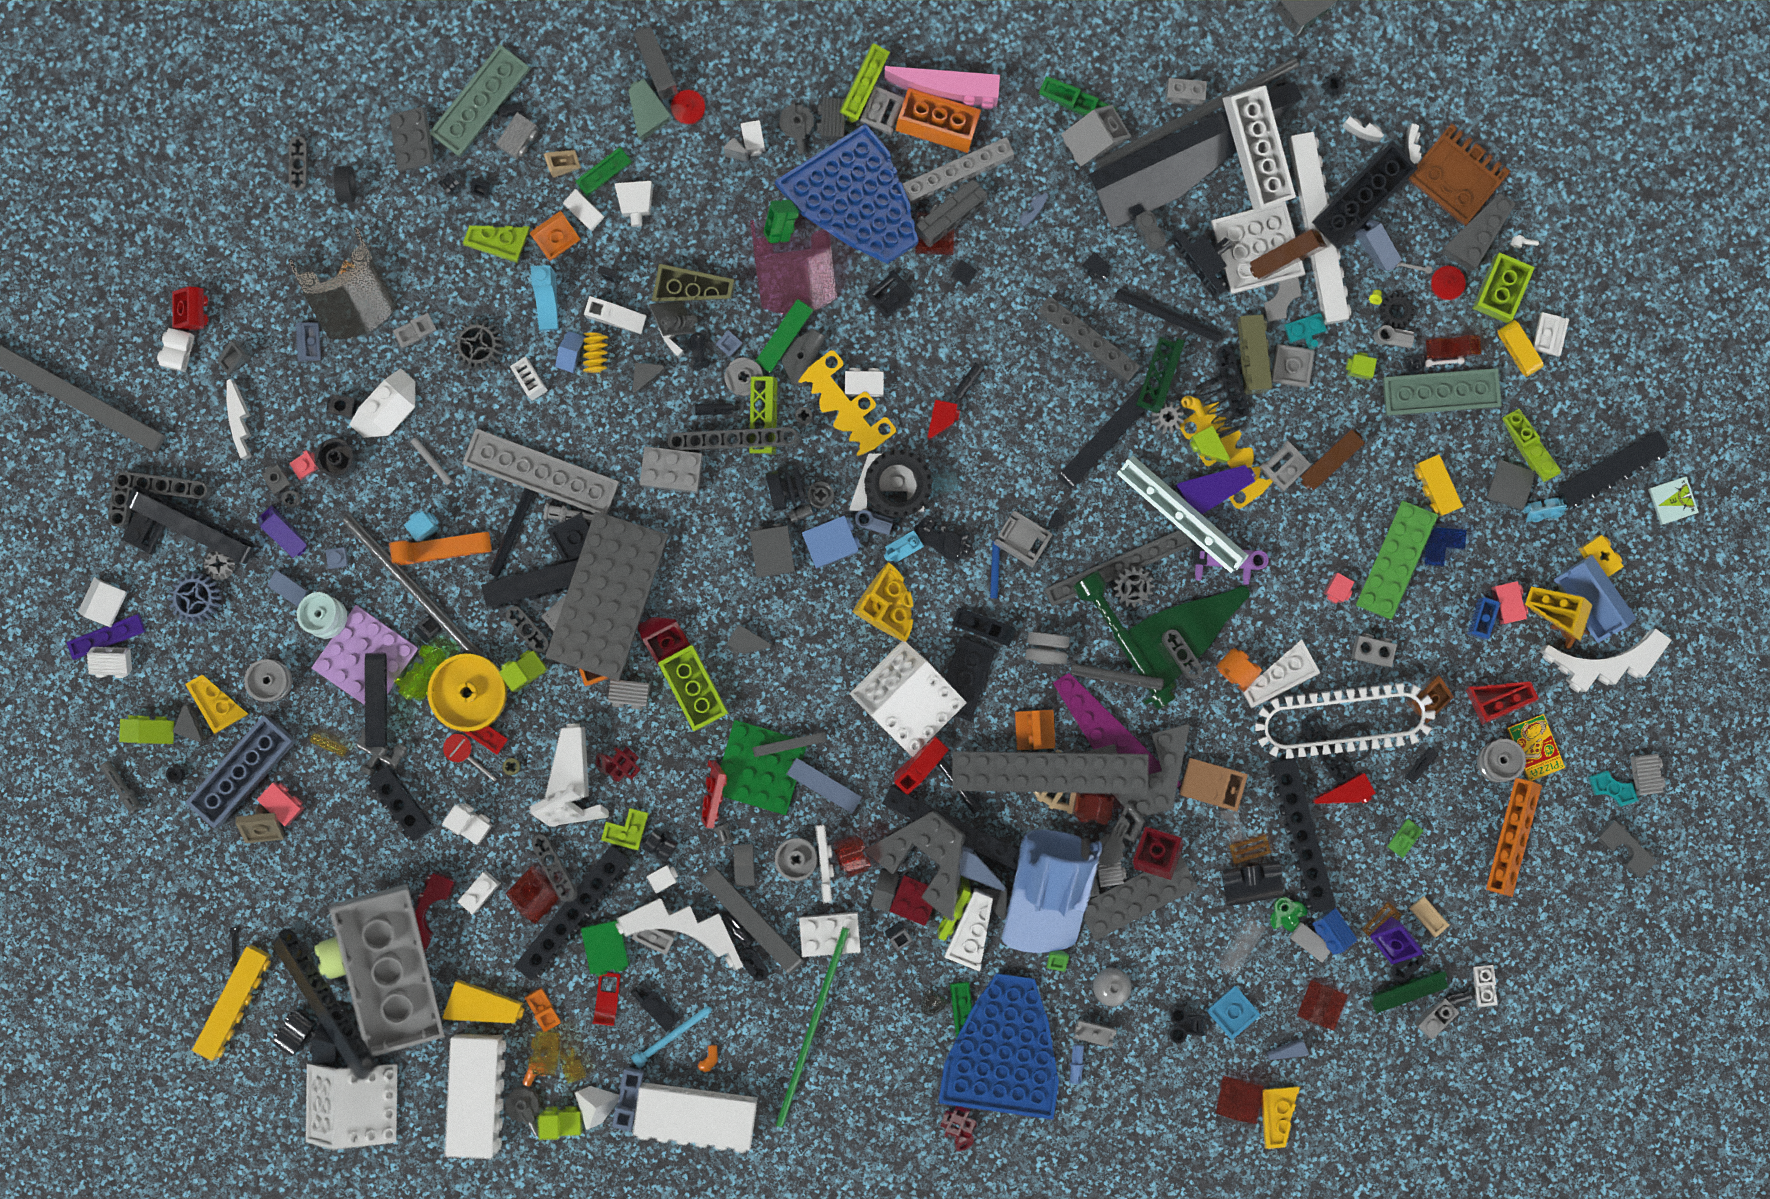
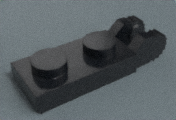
[631,981,681,1032]

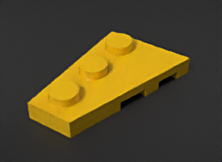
[185,675,249,734]

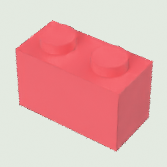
[1491,581,1528,624]
[257,782,305,826]

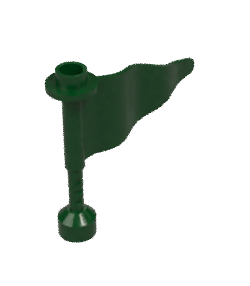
[1072,570,1250,710]

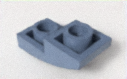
[1018,192,1048,230]

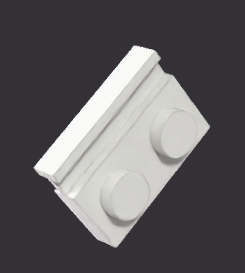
[1533,312,1569,357]

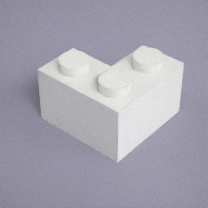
[442,803,493,845]

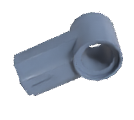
[854,510,894,536]

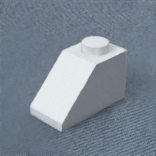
[741,120,765,156]

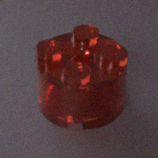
[1073,793,1115,824]
[833,835,871,879]

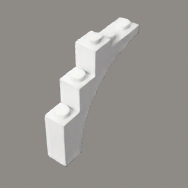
[1539,629,1671,692]

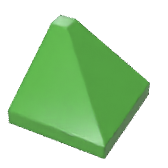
[1046,950,1069,972]

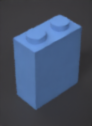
[802,516,861,569]

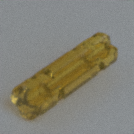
[310,733,348,757]

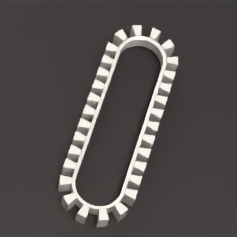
[1255,683,1435,759]

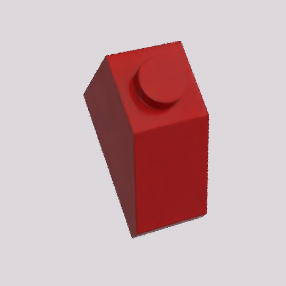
[927,400,960,440]

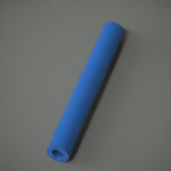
[990,541,1000,599]

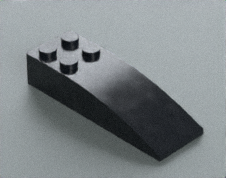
[1312,141,1418,250]

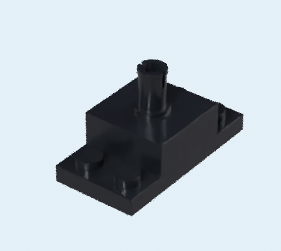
[1170,229,1232,301]

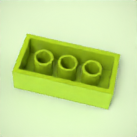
[658,645,729,731]

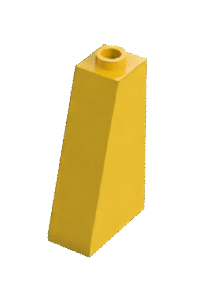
[442,979,525,1023]

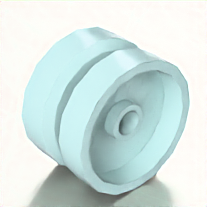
[297,592,347,639]

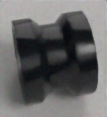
[438,172,462,196]

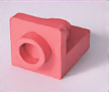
[289,450,319,480]

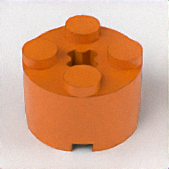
[1216,648,1262,692]

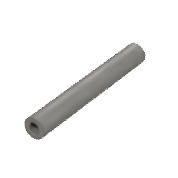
[411,437,453,486]

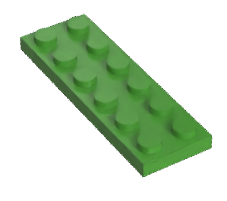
[1356,501,1438,621]

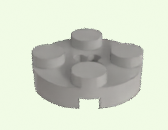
[725,358,763,397]

